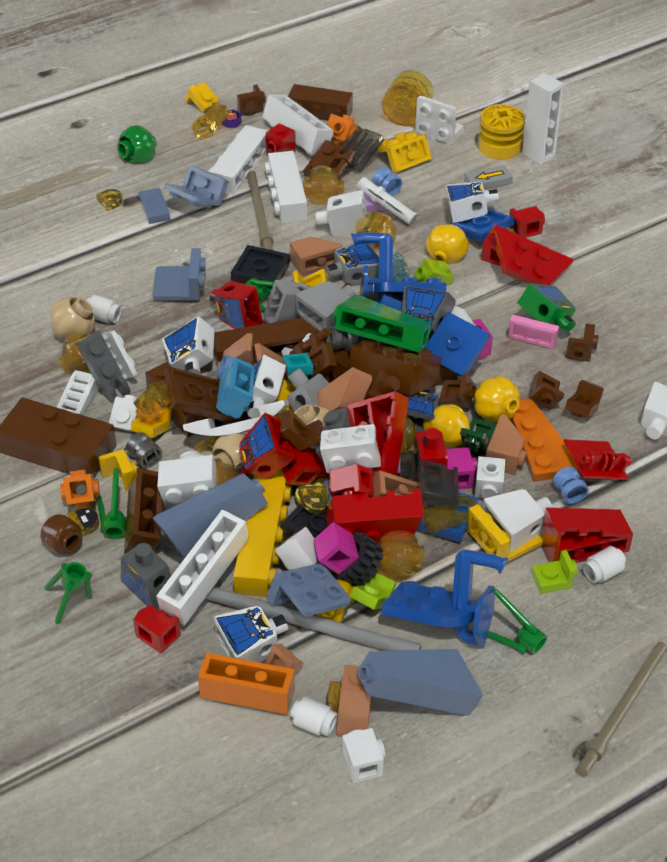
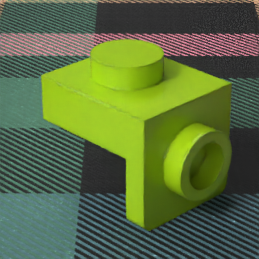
[414,258,455,285]

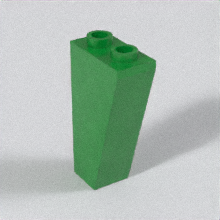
[333,295,431,352]

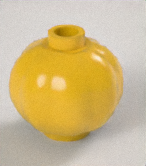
[426,224,469,264]
[474,376,520,424]
[423,404,470,449]

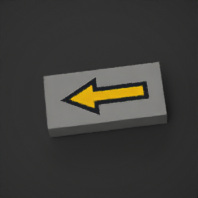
[464,165,513,189]

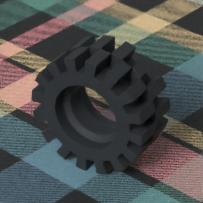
[332,532,384,587]

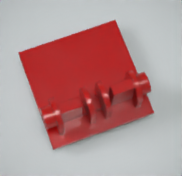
[563,439,631,480]

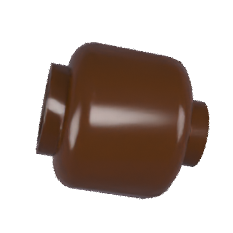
[40,514,82,555]

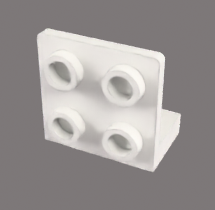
[415,96,464,145]

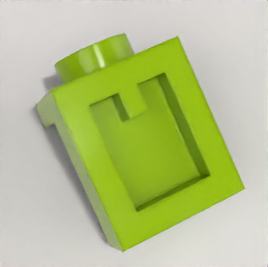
[531,550,578,594]
[350,572,397,610]

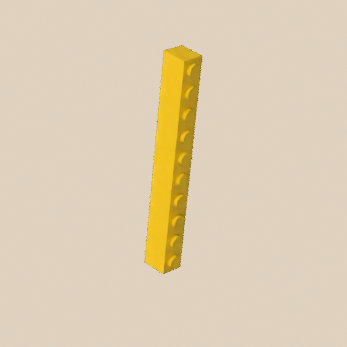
[233,380,296,597]

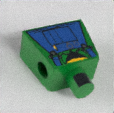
[517,284,576,332]

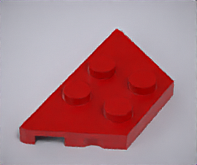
[490,224,574,285]

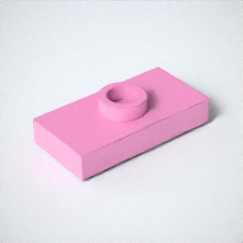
[508,314,559,350]

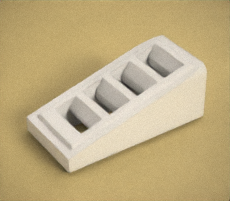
[57,370,99,415]

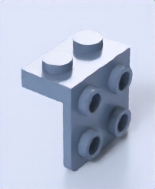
[164,165,229,208]
[152,248,206,301]
[266,563,351,616]

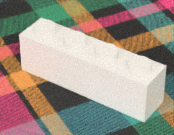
[522,73,564,164]
[262,94,334,156]
[209,125,268,195]
[265,151,307,223]
[156,509,249,626]

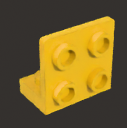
[370,131,432,172]
[467,504,543,562]

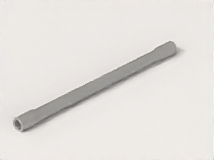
[205,587,422,651]

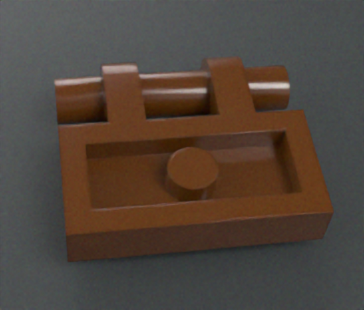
[303,140,356,186]
[289,328,337,380]

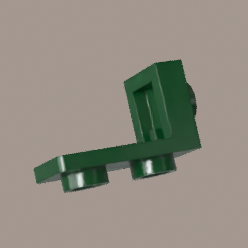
[460,417,497,456]

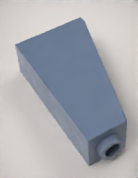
[153,473,268,559]
[357,649,483,715]

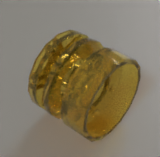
[382,70,433,127]

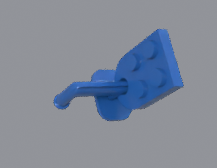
[351,233,447,303]
[382,550,508,647]

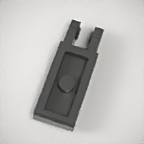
[76,331,131,403]

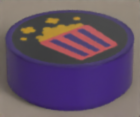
[221,110,242,128]

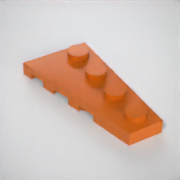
[510,398,581,482]

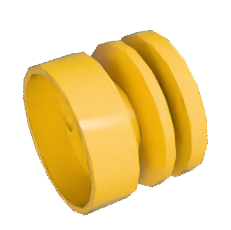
[478,104,525,160]

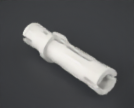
[357,177,418,225]

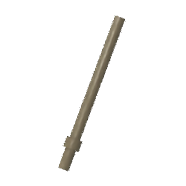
[247,171,274,250]
[576,642,667,777]

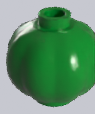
[117,125,157,164]

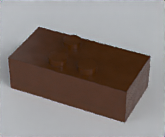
[0,397,117,478]

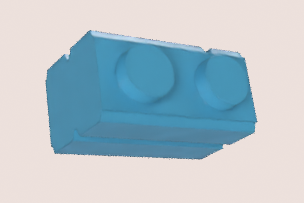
[216,358,256,418]

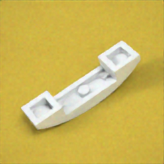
[183,400,289,436]

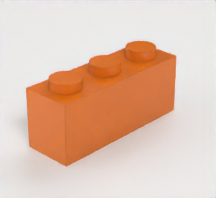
[198,653,295,715]

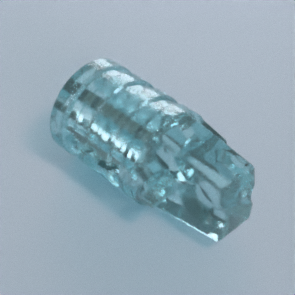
[392,251,410,282]

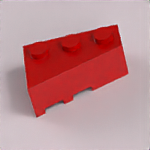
[348,391,409,476]
[326,488,424,547]
[541,508,633,563]

